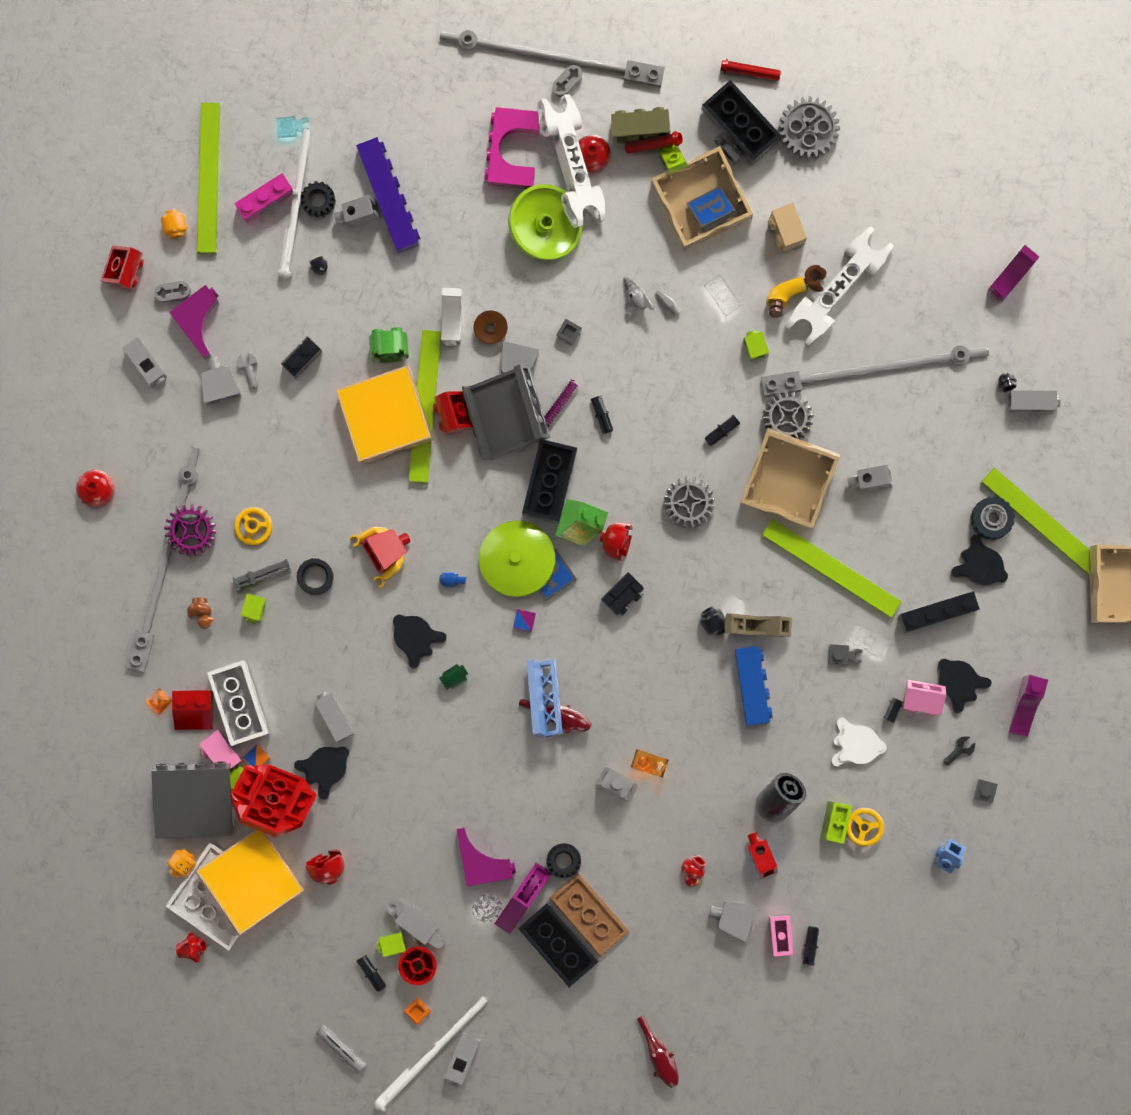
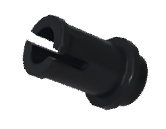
[883,698,903,723]

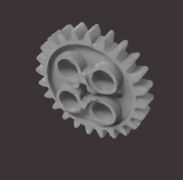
[778,96,840,159]

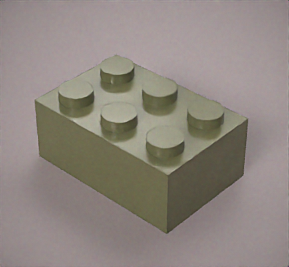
[611,107,670,145]

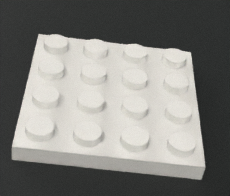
[166,842,240,951]

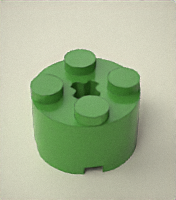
[369,327,409,363]

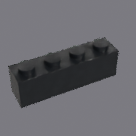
[898,591,980,633]

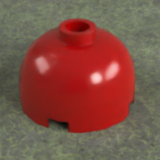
[578,134,611,173]
[76,469,115,508]
[600,522,633,561]
[305,849,345,885]
[398,946,437,986]

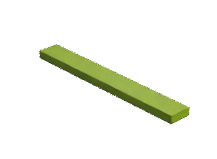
[197,103,221,254]
[409,330,441,483]
[981,467,1090,576]
[762,519,902,618]

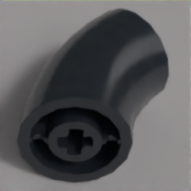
[756,773,806,822]

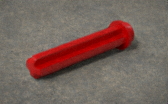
[720,58,781,81]
[625,131,683,154]

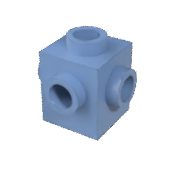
[934,838,966,874]

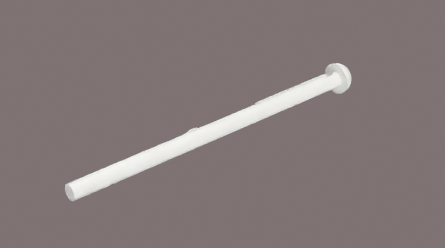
[278,129,311,279]
[374,996,488,1112]

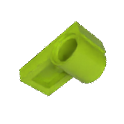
[657,145,688,174]

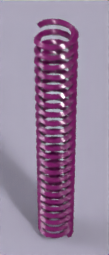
[537,379,579,443]

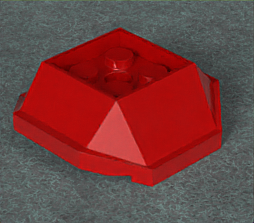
[230,764,317,838]

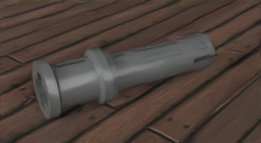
[232,559,291,593]

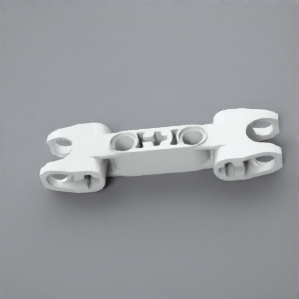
[538,94,606,228]
[785,226,894,347]

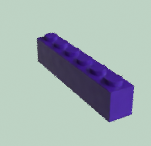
[356,137,421,253]

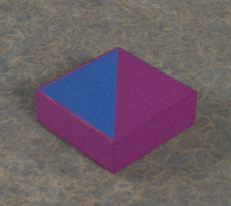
[513,609,536,632]

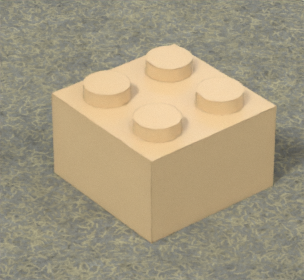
[768,203,807,253]

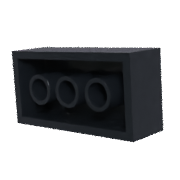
[701,80,782,165]
[522,440,577,524]
[518,902,599,988]

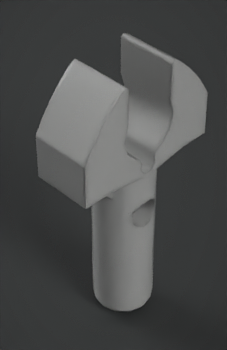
[237,352,258,389]

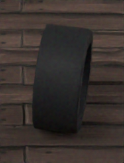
[297,558,334,595]

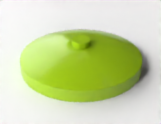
[508,184,583,261]
[479,520,556,597]

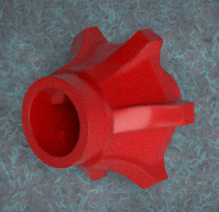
[176,932,206,963]

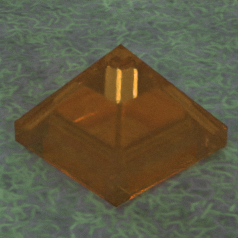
[146,688,172,715]

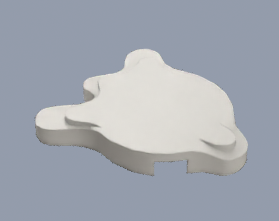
[831,718,887,766]

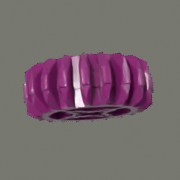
[164,504,216,556]

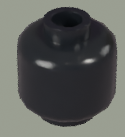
[699,606,726,636]

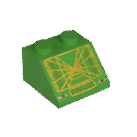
[555,499,608,546]

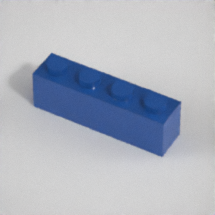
[735,646,773,726]

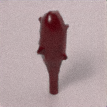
[519,698,592,734]
[637,1015,679,1088]

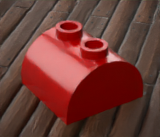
[100,245,144,290]
[433,391,473,435]

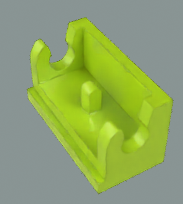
[820,801,852,844]

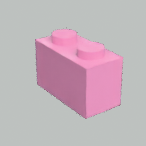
[903,680,946,716]
[199,730,243,771]
[769,915,793,957]

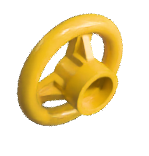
[234,507,272,546]
[846,808,884,847]

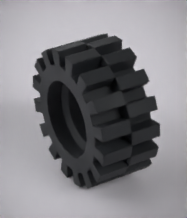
[300,181,336,218]
[546,843,581,878]

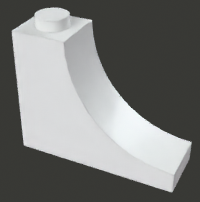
[441,288,464,346]

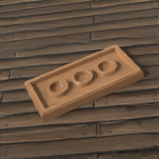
[550,873,629,957]

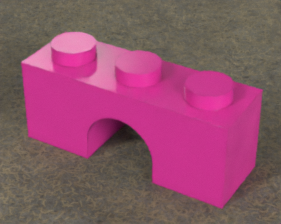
[234,173,293,223]

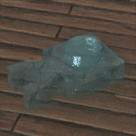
[276,116,310,138]

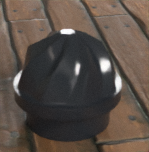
[309,255,328,275]
[998,373,1017,392]

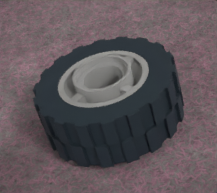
[970,496,1015,540]

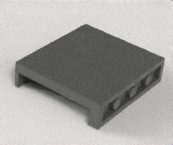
[462,364,550,460]
[151,761,235,838]

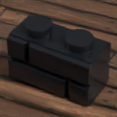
[281,336,322,379]
[601,572,644,616]

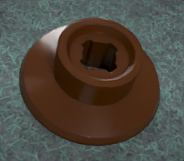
[473,310,508,344]

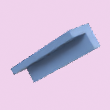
[527,659,563,739]

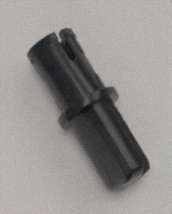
[590,395,613,434]
[704,415,740,446]
[802,926,819,966]
[356,955,386,992]

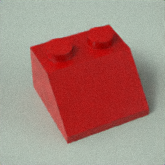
[172,690,213,730]

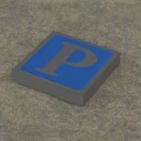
[686,186,737,232]
[539,548,577,601]

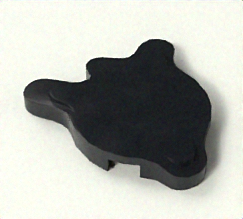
[951,534,1008,586]
[393,614,447,668]
[938,658,992,713]
[294,746,349,799]

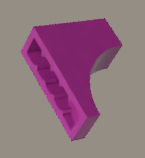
[988,245,1039,301]
[169,285,219,360]
[1008,674,1048,737]
[457,828,516,886]
[494,862,552,934]

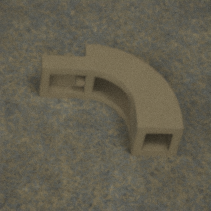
[725,613,792,637]

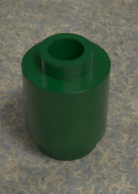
[439,664,468,690]

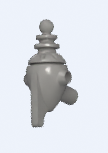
[623,276,654,317]

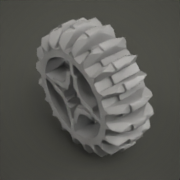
[762,391,814,439]
[663,477,715,528]

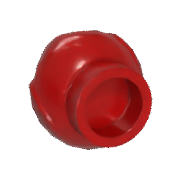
[681,855,706,887]

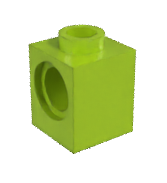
[743,330,769,361]
[240,594,267,624]
[376,932,407,957]

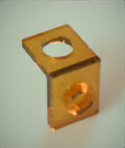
[631,749,669,778]

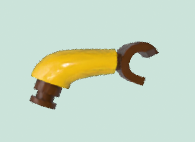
[766,265,827,318]

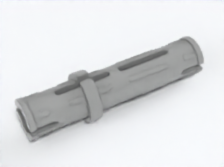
[316,1025,366,1073]

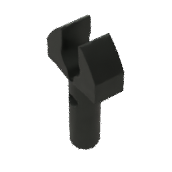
[943,736,975,766]

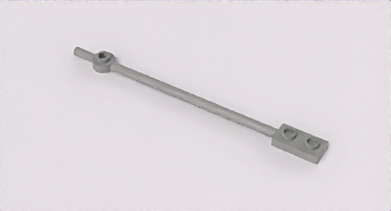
[440,30,665,87]
[761,345,989,396]
[125,447,199,672]

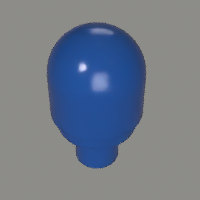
[439,572,466,587]

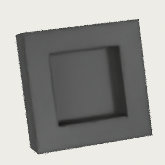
[556,319,582,345]
[973,779,998,803]

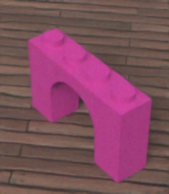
[484,107,540,189]

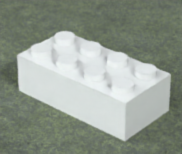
[207,660,270,747]

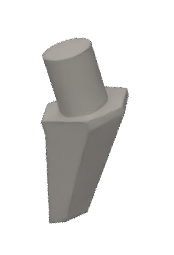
[656,290,680,315]

